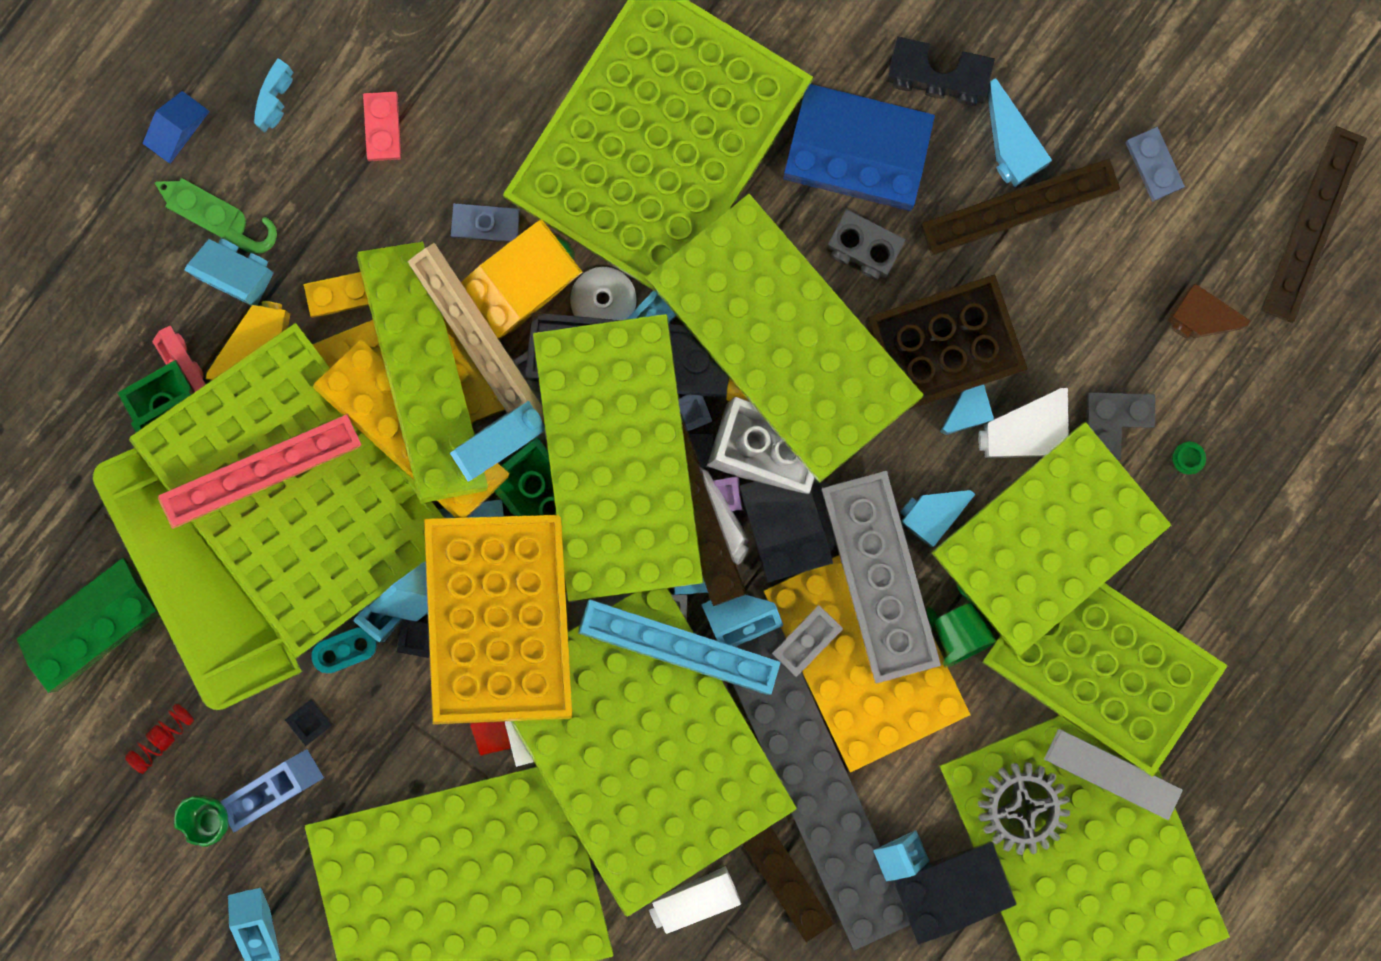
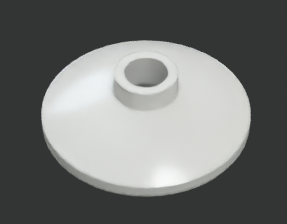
[570,267,637,320]

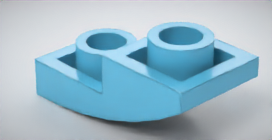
[254,58,294,133]

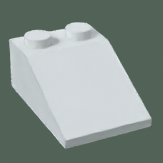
[707,397,814,494]

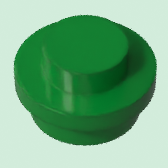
[1172,441,1206,475]

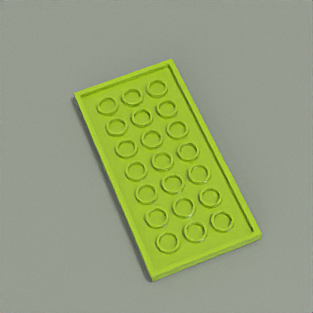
[646,194,924,483]
[533,314,704,602]

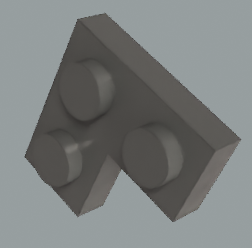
[1086,393,1155,461]

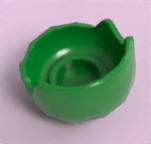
[174,795,229,847]

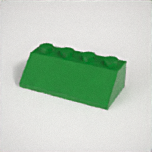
[17,558,159,693]

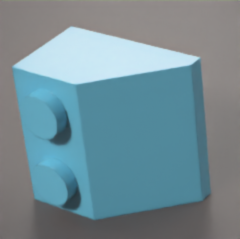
[185,238,274,306]
[369,561,428,622]

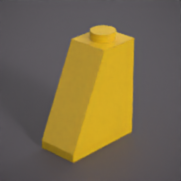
[206,301,290,381]

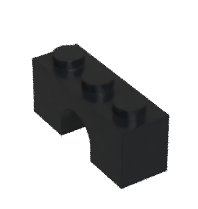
[886,36,995,106]

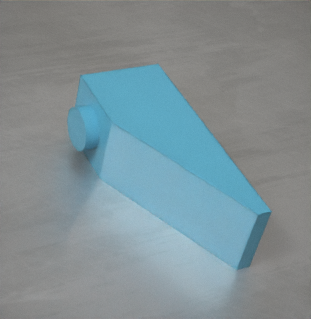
[987,78,1052,187]
[450,401,545,482]

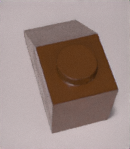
[1167,284,1250,339]

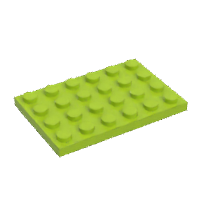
[931,422,1171,656]
[982,583,1228,777]

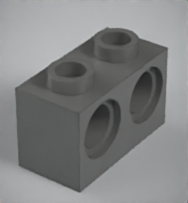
[826,209,906,280]

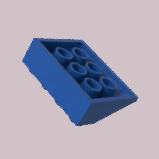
[783,84,935,211]

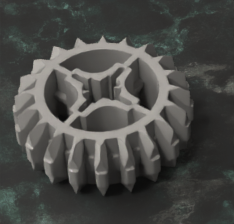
[978,762,1070,855]

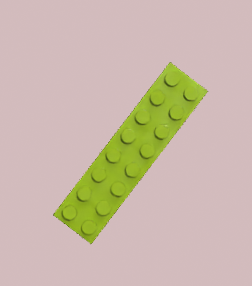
[357,241,488,503]

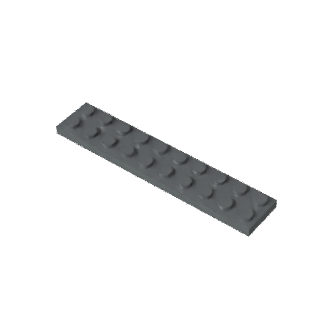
[733,627,910,951]

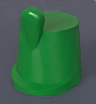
[925,603,997,668]

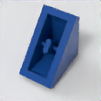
[142,91,210,164]

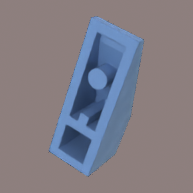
[220,749,324,832]

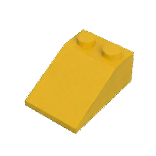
[461,219,582,338]

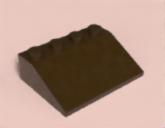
[865,274,1028,410]

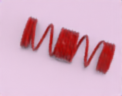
[125,704,194,774]

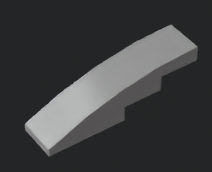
[1044,729,1183,820]

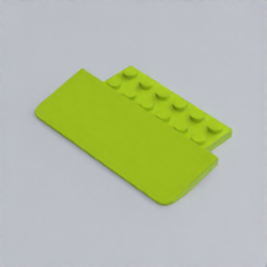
[93,448,302,710]

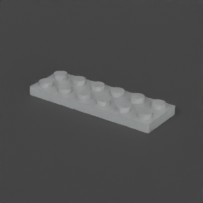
[821,471,941,684]

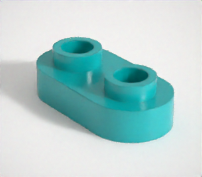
[311,628,378,673]

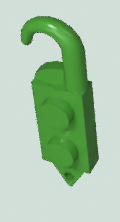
[155,178,277,254]

